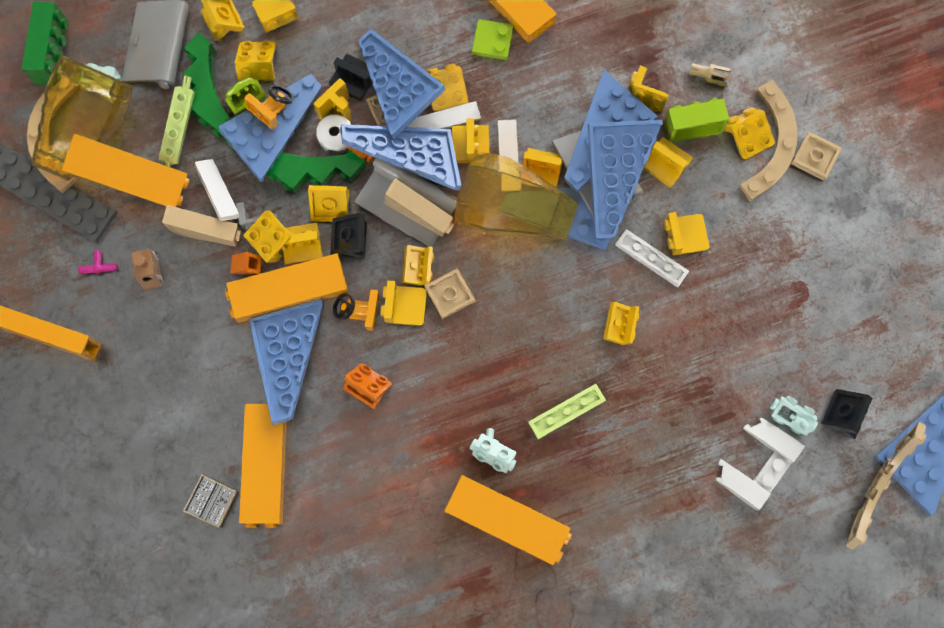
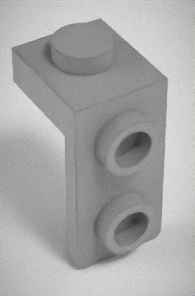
[236,202,279,231]

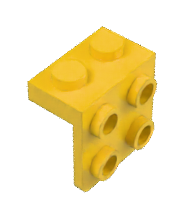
[252,0,299,33]
[235,41,276,81]
[427,64,468,112]
[628,66,669,112]
[724,107,775,159]
[243,210,291,263]
[664,212,709,256]
[381,280,427,326]

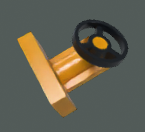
[244,85,294,130]
[333,289,380,331]

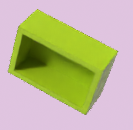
[663,98,729,143]

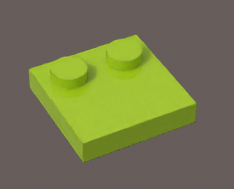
[472,19,514,60]

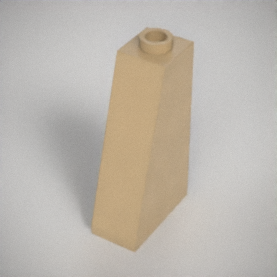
[384,179,454,238]
[162,205,243,247]

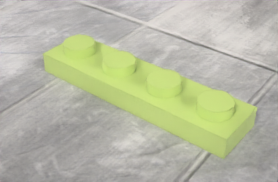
[528,384,606,439]

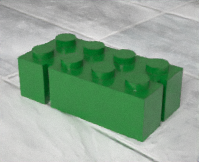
[21,1,69,86]

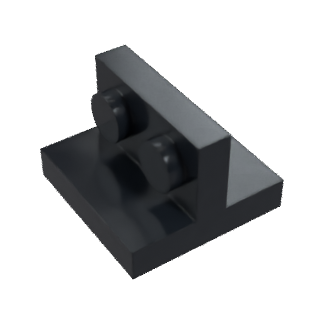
[329,53,372,101]
[330,213,367,259]
[821,389,873,439]

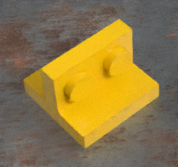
[201,0,245,41]
[313,78,352,121]
[452,118,490,163]
[643,137,693,188]
[520,148,563,191]
[308,185,350,222]
[282,222,323,266]

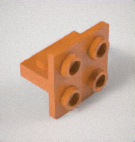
[342,363,392,410]

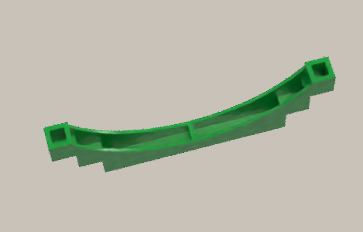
[182,32,367,195]

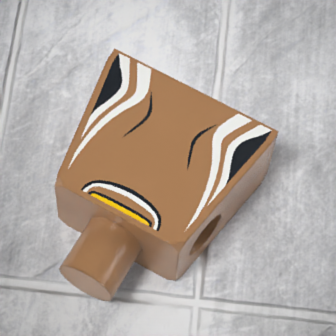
[131,249,163,290]

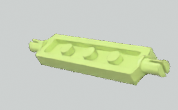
[158,76,195,168]

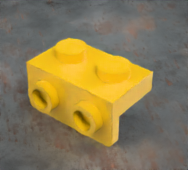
[401,245,434,287]
[603,302,639,345]

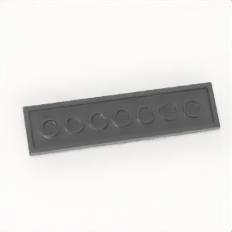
[0,143,118,243]

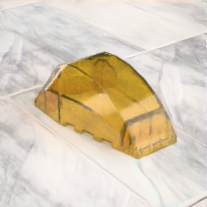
[31,55,133,181]
[454,153,579,239]

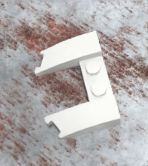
[716,418,805,511]

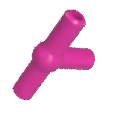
[78,250,118,274]

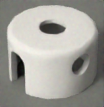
[316,114,351,155]

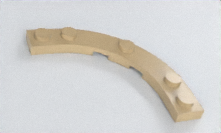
[27,74,79,194]
[739,79,798,201]
[846,422,926,550]

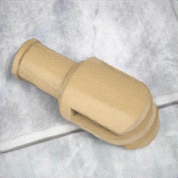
[689,63,732,87]

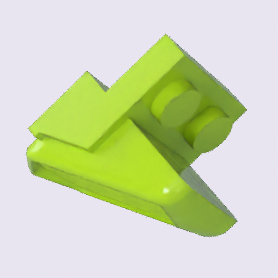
[225,78,267,117]

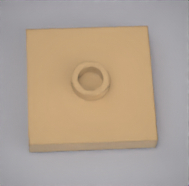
[791,131,842,181]
[424,268,476,320]

